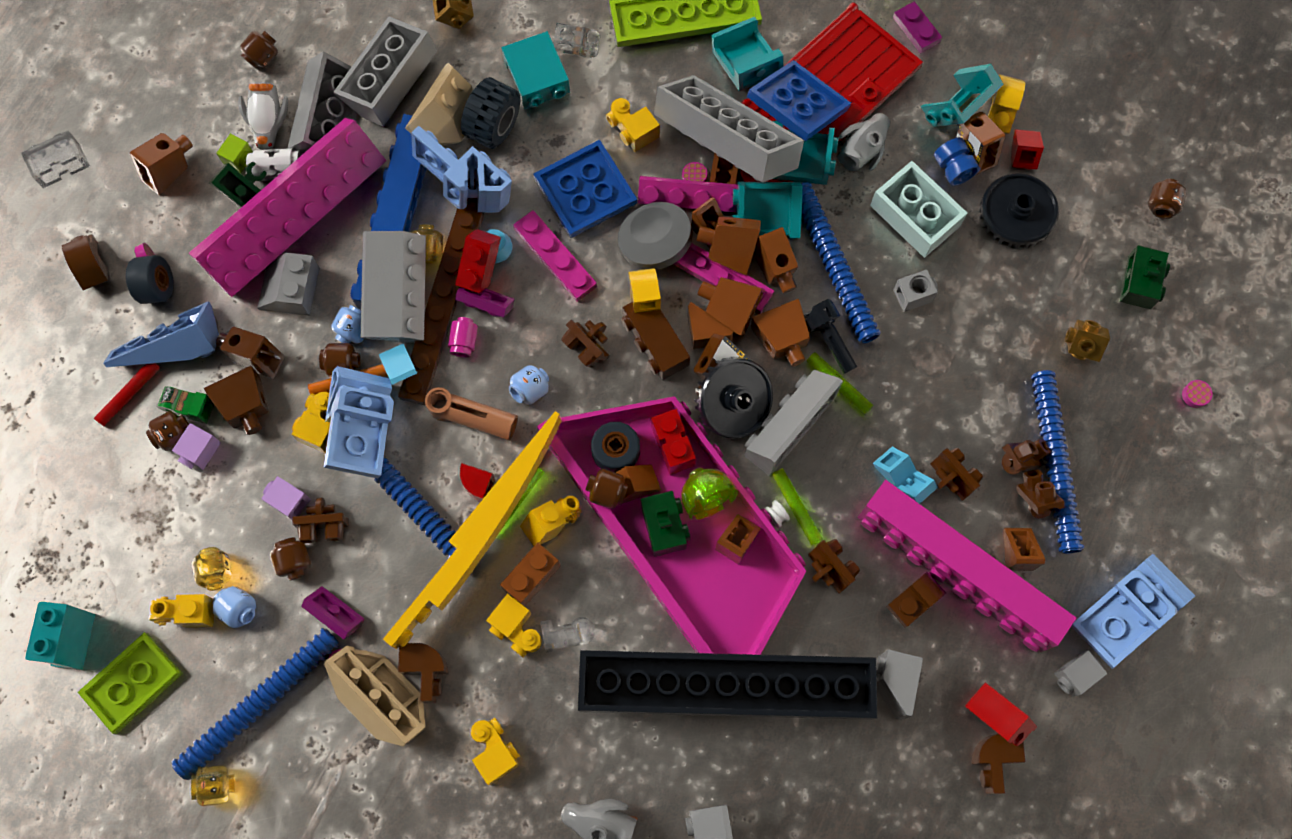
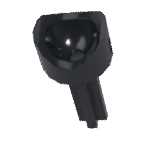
[804,299,857,374]

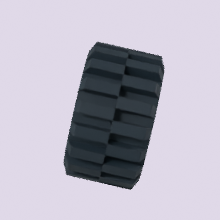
[461,77,521,149]

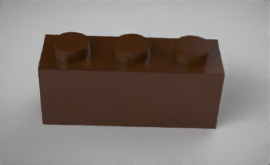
[621,302,690,381]

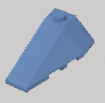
[103,301,219,367]

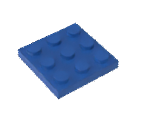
[747,60,851,142]
[533,140,637,238]

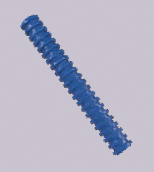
[801,182,881,343]
[1031,370,1085,554]
[374,458,456,559]
[171,628,339,780]

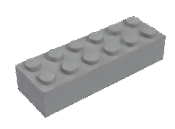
[654,75,804,183]

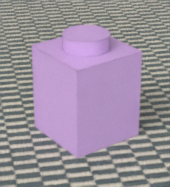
[172,423,221,470]
[261,476,311,520]

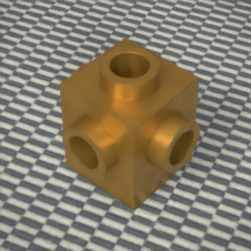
[433,0,474,29]
[1065,319,1110,362]

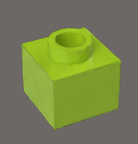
[216,133,253,173]

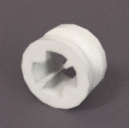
[764,500,790,528]

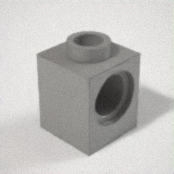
[893,270,938,312]
[1054,650,1108,697]

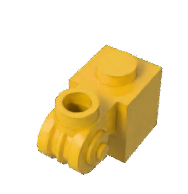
[606,98,660,152]
[291,392,330,454]
[520,496,582,546]
[486,593,542,658]
[149,594,214,628]
[471,718,520,785]

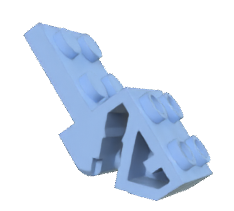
[411,126,512,213]
[324,366,394,479]
[1072,554,1195,669]

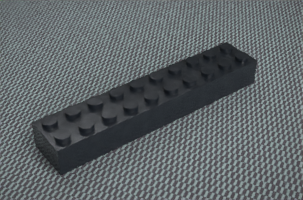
[578,650,877,720]

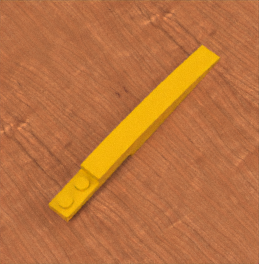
[383,411,561,649]

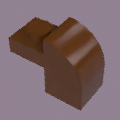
[62,234,108,291]
[886,571,946,628]
[398,643,448,703]
[972,734,1026,794]

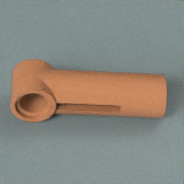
[425,387,518,441]

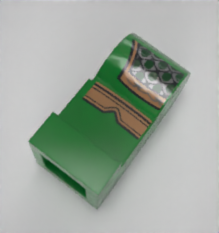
[157,386,214,424]

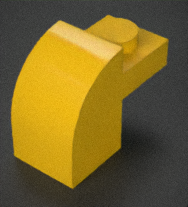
[988,74,1025,134]
[628,268,661,313]

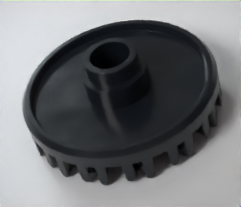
[979,173,1059,249]
[694,357,773,439]

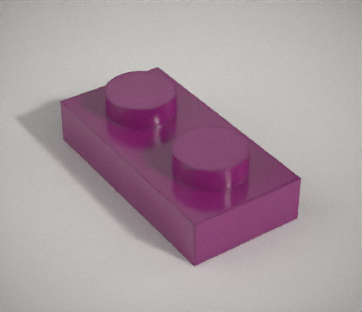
[893,1,942,54]
[455,287,515,318]
[301,586,364,640]

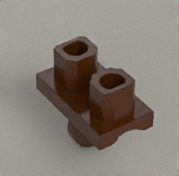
[561,320,610,367]
[1002,439,1051,474]
[930,448,983,501]
[1016,469,1065,519]
[292,497,349,544]
[808,539,860,594]

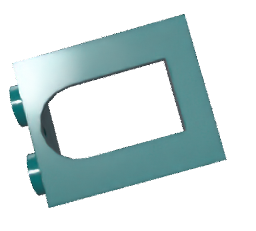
[921,64,1004,127]

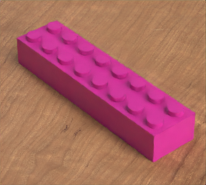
[188,118,387,297]
[857,479,1077,652]

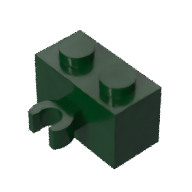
[209,161,267,208]
[1120,245,1170,310]
[640,491,691,557]

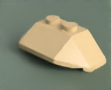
[405,63,473,145]
[324,646,425,747]

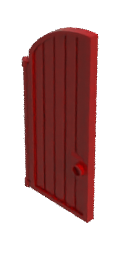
[738,2,923,182]

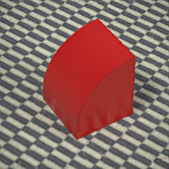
[1011,129,1044,170]
[460,463,495,502]

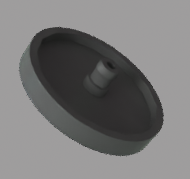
[618,202,693,270]

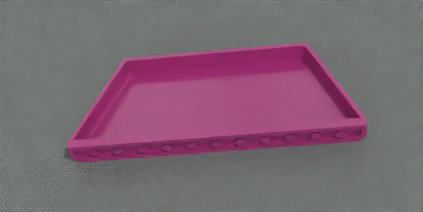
[537,396,806,655]

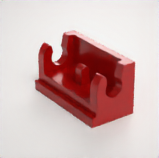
[965,682,1037,747]

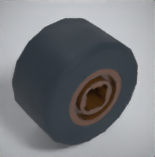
[126,255,174,304]
[591,422,640,473]

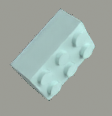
[870,161,967,258]

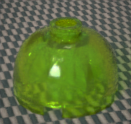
[681,468,738,520]

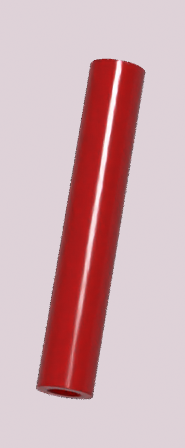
[94,363,161,427]

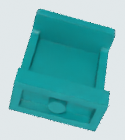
[712,17,783,92]
[501,31,570,109]
[773,121,838,185]
[732,182,803,238]
[25,601,96,670]

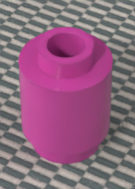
[448,317,478,358]

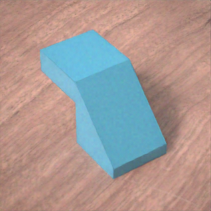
[379,343,417,385]
[873,446,938,504]

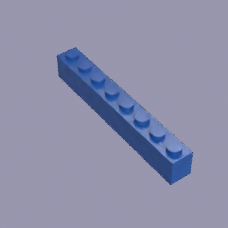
[350,114,427,309]

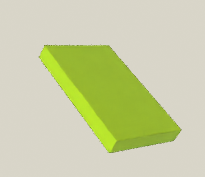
[77,632,183,734]

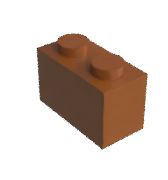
[500,542,561,607]

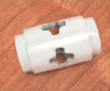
[246,148,302,181]

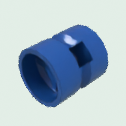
[934,137,980,186]

